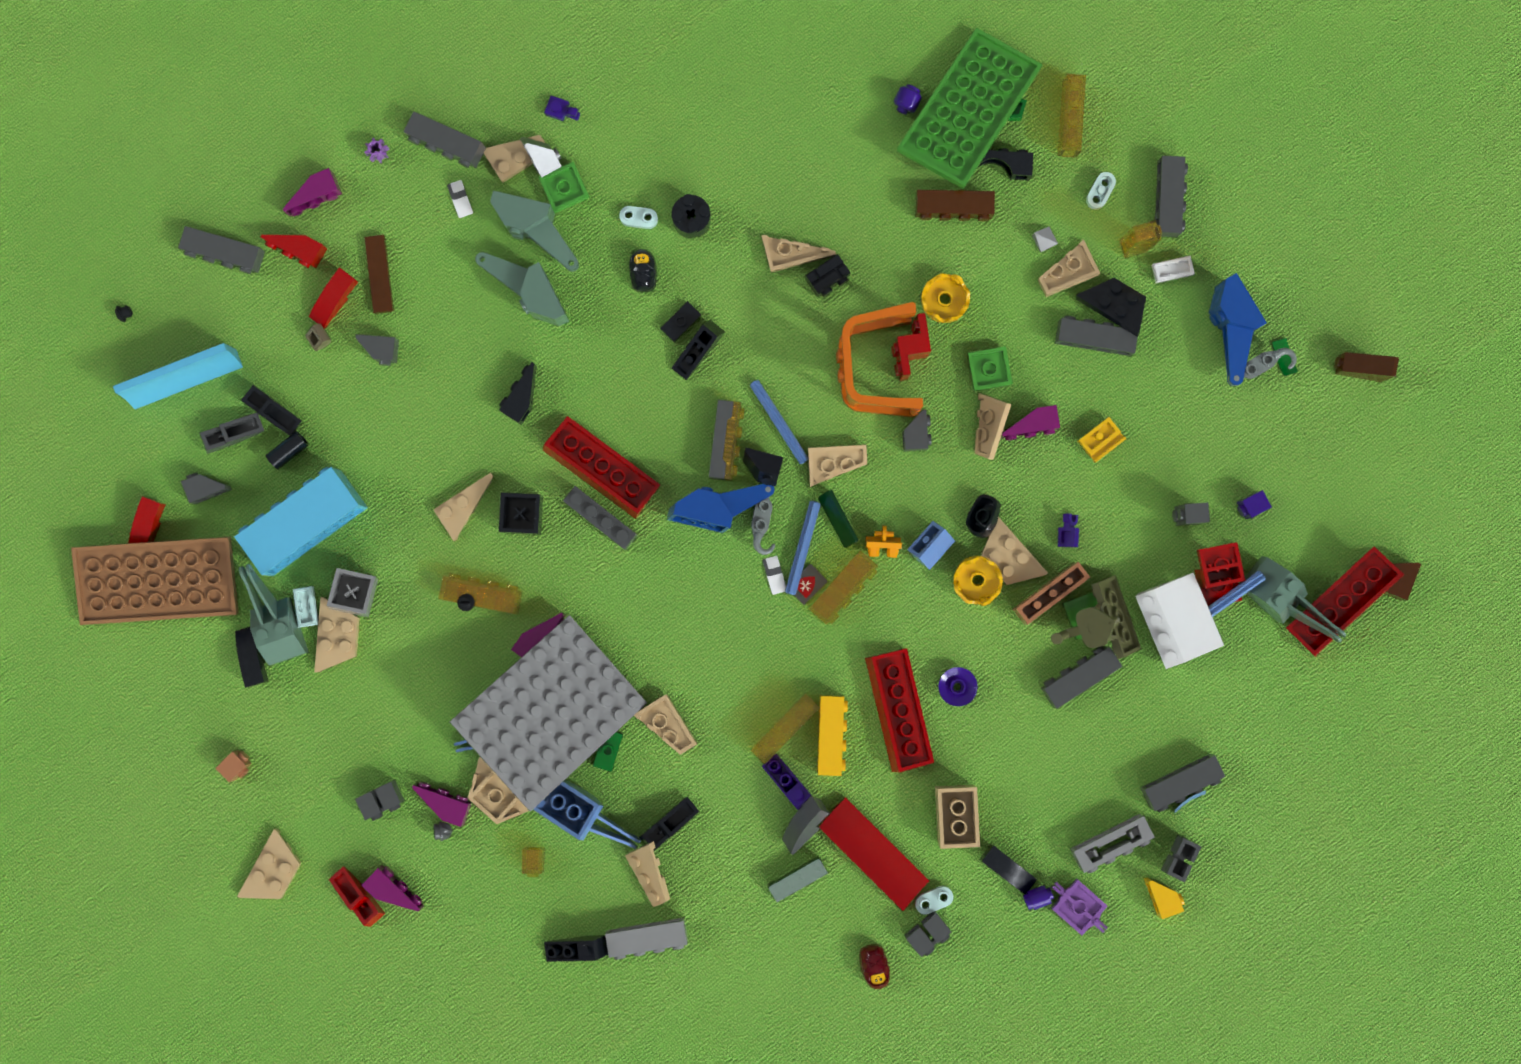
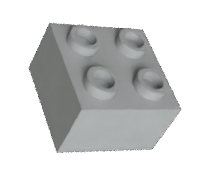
[327,568,378,617]

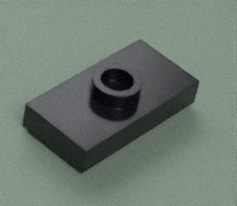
[660,301,701,343]

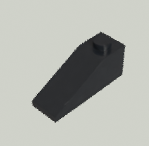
[672,320,725,380]

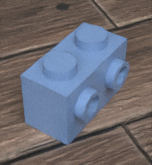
[907,521,955,570]

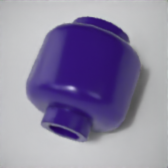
[894,84,922,115]

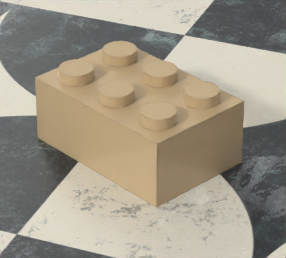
[935,785,980,849]

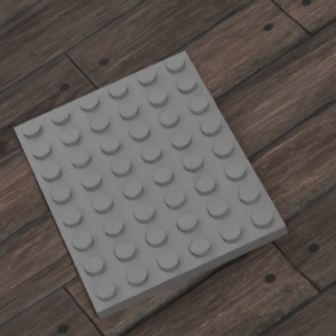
[449,615,647,812]

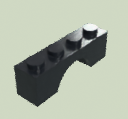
[972,148,1033,181]

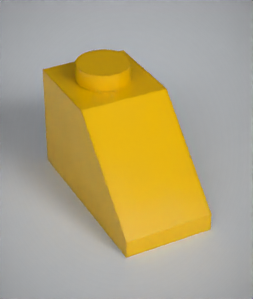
[1144,877,1185,919]

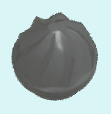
[434,821,452,841]

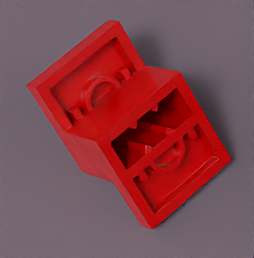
[891,313,931,381]
[1194,542,1245,606]

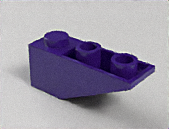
[762,754,813,810]

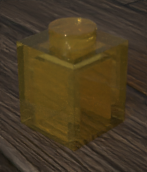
[522,847,545,877]

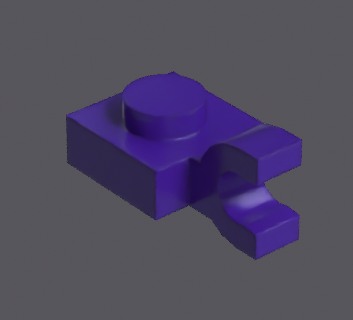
[544,96,580,121]
[1057,514,1079,548]

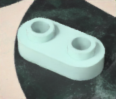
[1086,172,1116,210]
[619,206,658,229]
[915,886,953,914]

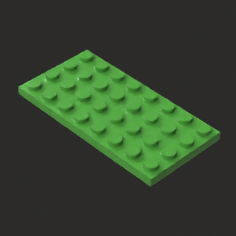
[897,28,1043,189]

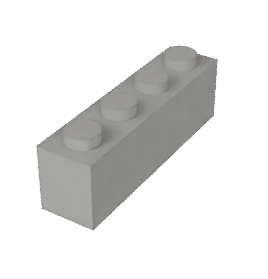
[605,917,688,960]

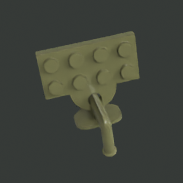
[1051,575,1141,659]

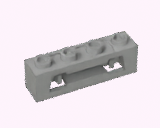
[1070,814,1155,873]

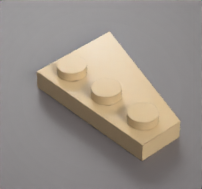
[484,135,545,183]
[1038,239,1100,297]
[975,393,1011,460]
[808,444,867,487]
[634,694,698,755]
[625,841,670,907]

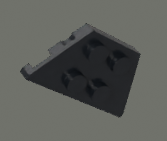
[1076,278,1146,337]

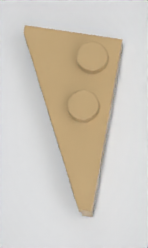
[761,235,836,273]
[433,473,494,541]

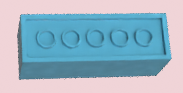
[234,467,368,576]

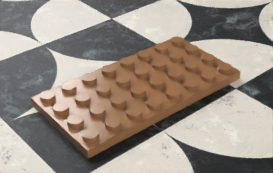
[71,536,239,625]

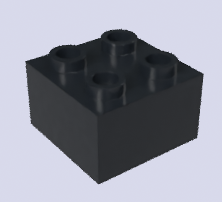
[499,493,543,535]

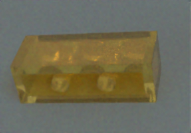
[1119,220,1162,258]

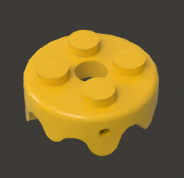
[921,274,970,323]
[954,556,1003,606]

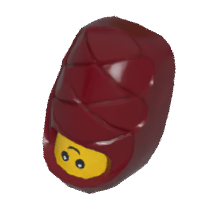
[859,944,890,989]

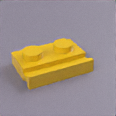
[1078,417,1126,463]

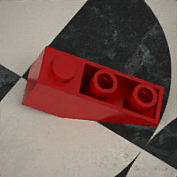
[260,235,327,268]

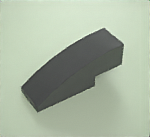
[200,413,264,454]
[782,795,830,854]

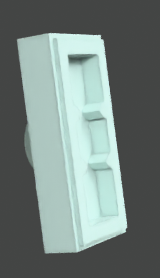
[293,586,318,628]

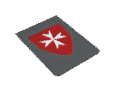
[795,564,827,605]

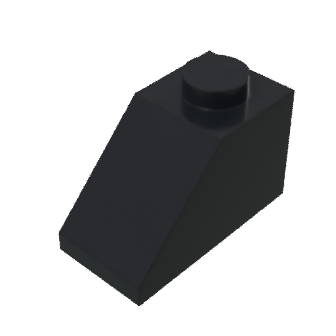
[743,448,783,486]

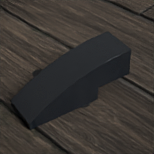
[241,384,302,436]
[235,627,269,688]
[639,797,700,851]
[980,843,1037,894]

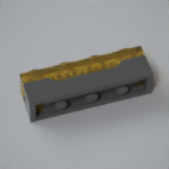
[709,400,745,481]

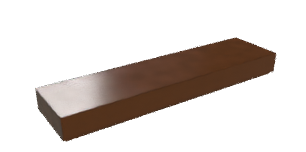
[364,235,394,314]

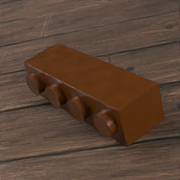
[915,190,995,221]

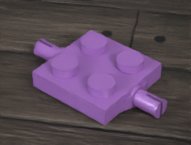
[1051,878,1108,935]

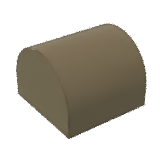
[305,324,332,351]

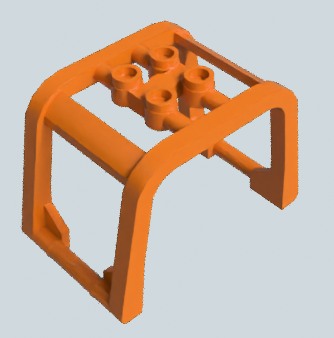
[836,302,923,418]

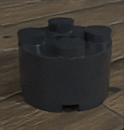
[672,194,711,238]

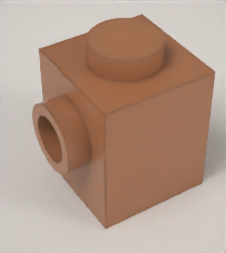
[215,750,252,782]

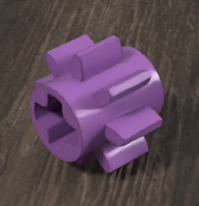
[364,138,389,163]

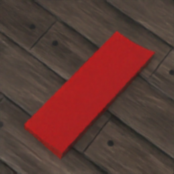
[543,416,660,519]
[1286,547,1404,657]
[865,648,934,772]
[818,797,929,911]

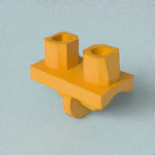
[865,526,902,558]

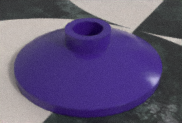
[938,667,978,706]

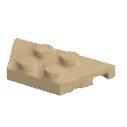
[981,517,1048,585]
[314,597,360,672]
[468,757,529,824]
[237,828,301,899]

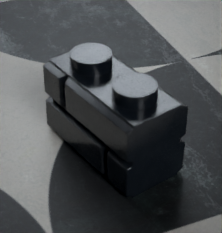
[805,254,850,297]

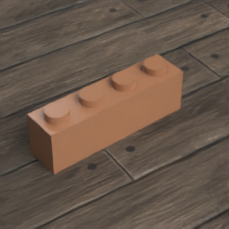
[1013,562,1090,625]

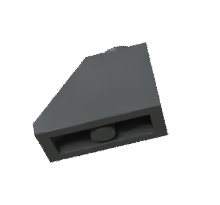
[356,334,399,366]
[181,473,232,504]

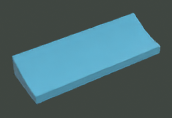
[113,343,243,409]

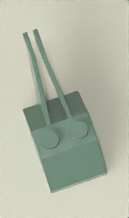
[490,191,579,272]
[475,252,569,326]
[1239,556,1346,643]
[239,564,309,666]

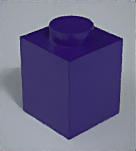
[1237,490,1272,519]

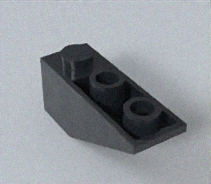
[499,362,537,425]
[544,935,608,962]

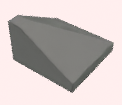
[1032,227,1058,253]

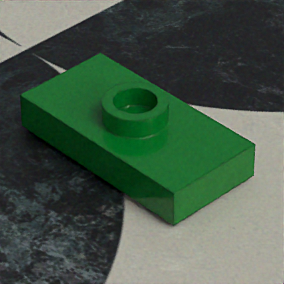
[593,732,623,772]

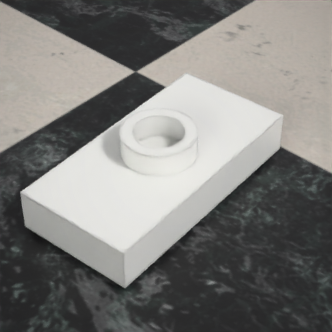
[1151,256,1195,283]

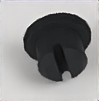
[115,306,133,322]
[457,594,475,611]

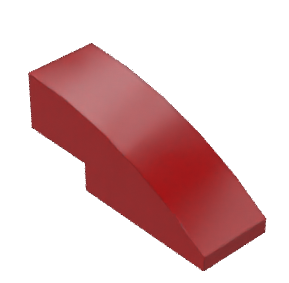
[309,267,358,329]
[128,496,166,543]
[328,866,385,927]

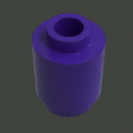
[1023,885,1054,910]

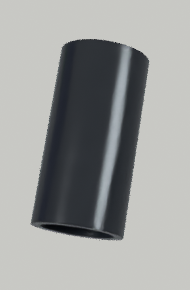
[265,431,309,470]

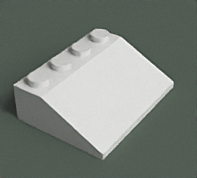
[1135,572,1224,669]

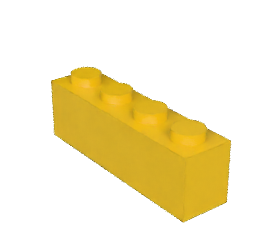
[817,695,848,776]

